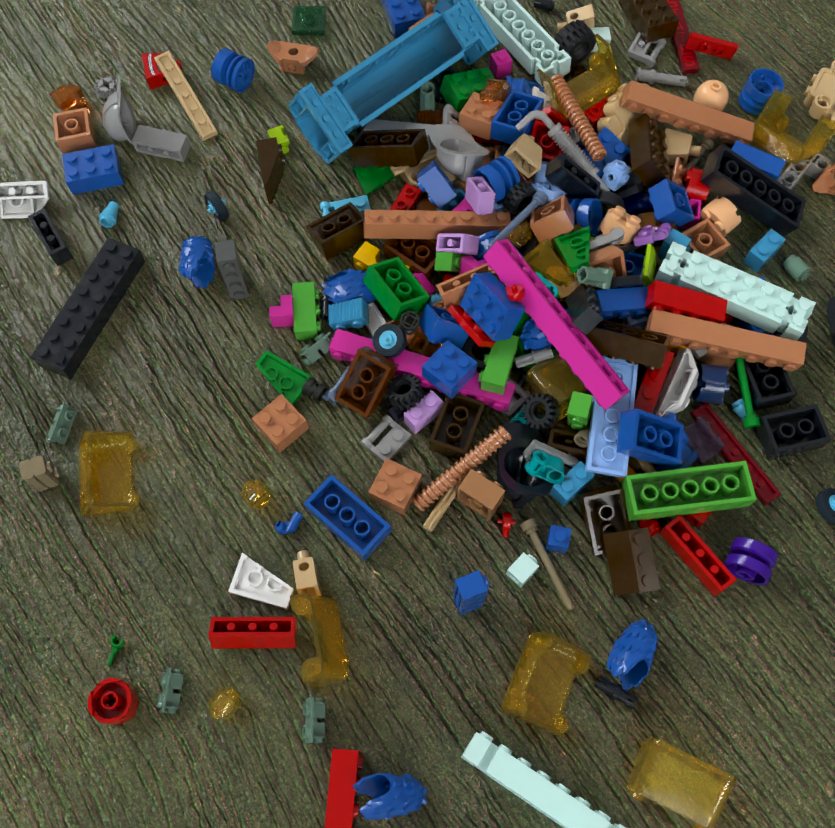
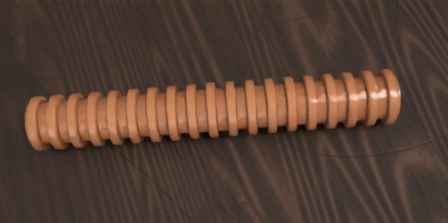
[549,74,607,162]
[412,425,512,512]

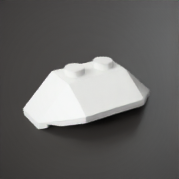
[0,181,50,219]
[652,348,699,417]

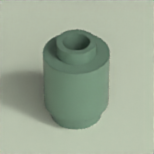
[783,255,811,281]

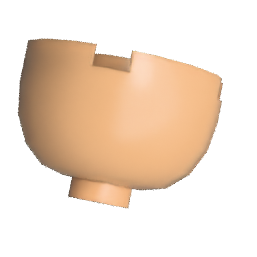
[693,79,729,111]

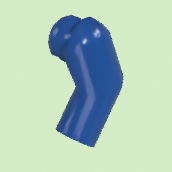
[275,512,303,535]

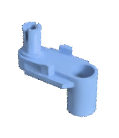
[530,161,565,204]

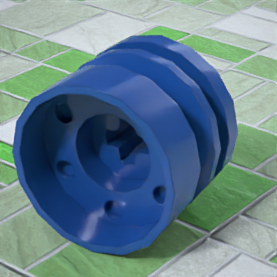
[211,48,255,93]
[738,68,784,116]
[473,155,521,203]
[567,198,603,237]

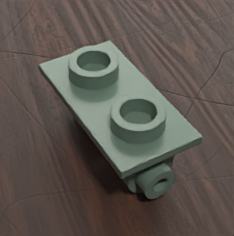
[298,332,333,366]
[47,403,77,446]
[157,667,184,714]
[302,697,326,744]

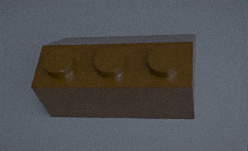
[305,202,366,260]
[602,527,660,596]

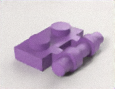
[633,223,671,246]

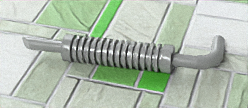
[515,110,610,191]

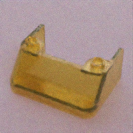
[537,34,621,119]
[752,89,835,164]

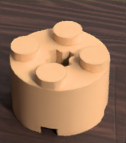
[698,197,741,237]
[598,206,641,246]

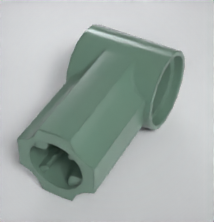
[420,82,435,112]
[576,266,614,289]

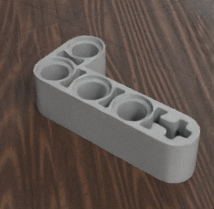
[777,148,832,190]

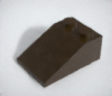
[256,137,286,204]
[578,485,630,556]

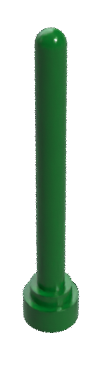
[735,357,761,428]

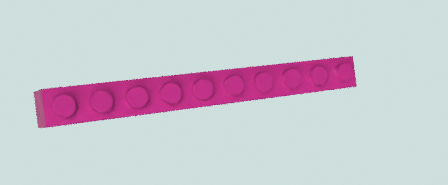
[483,238,630,410]
[329,329,516,412]

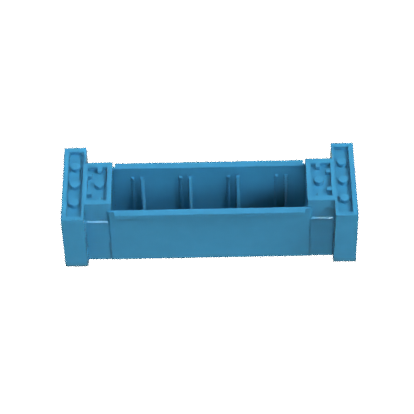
[288,0,499,164]

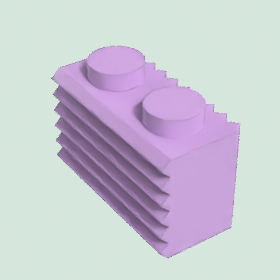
[465,176,496,215]
[436,233,479,255]
[404,391,444,434]

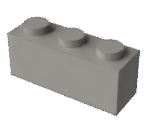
[132,125,191,162]

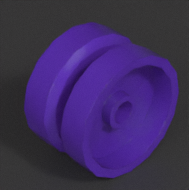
[724,537,778,585]

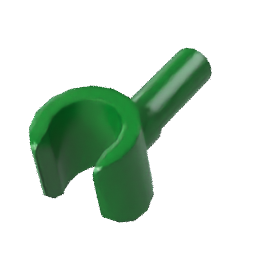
[106,635,126,666]

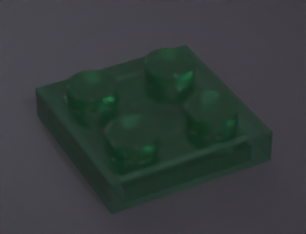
[292,6,326,36]

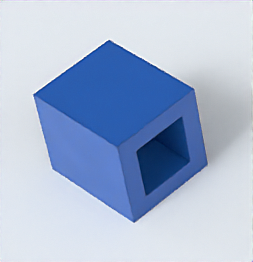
[545,525,571,554]

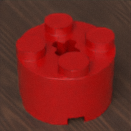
[683,167,710,207]
[88,678,139,725]

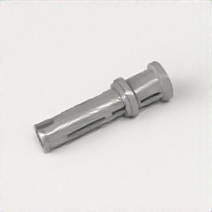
[635,67,687,87]

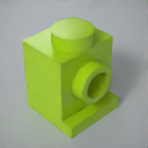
[267,125,290,154]

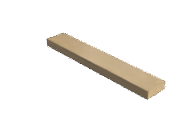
[154,51,218,141]

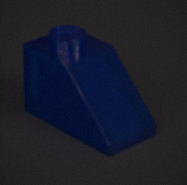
[622,192,655,221]

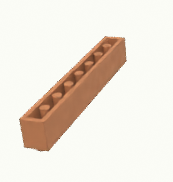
[620,80,755,146]
[363,210,511,239]
[646,309,807,371]

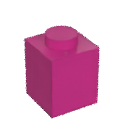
[489,49,513,80]

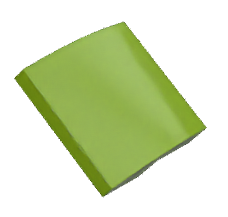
[641,244,657,287]

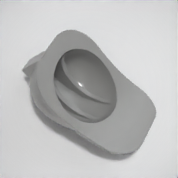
[102,74,137,145]
[429,124,489,181]

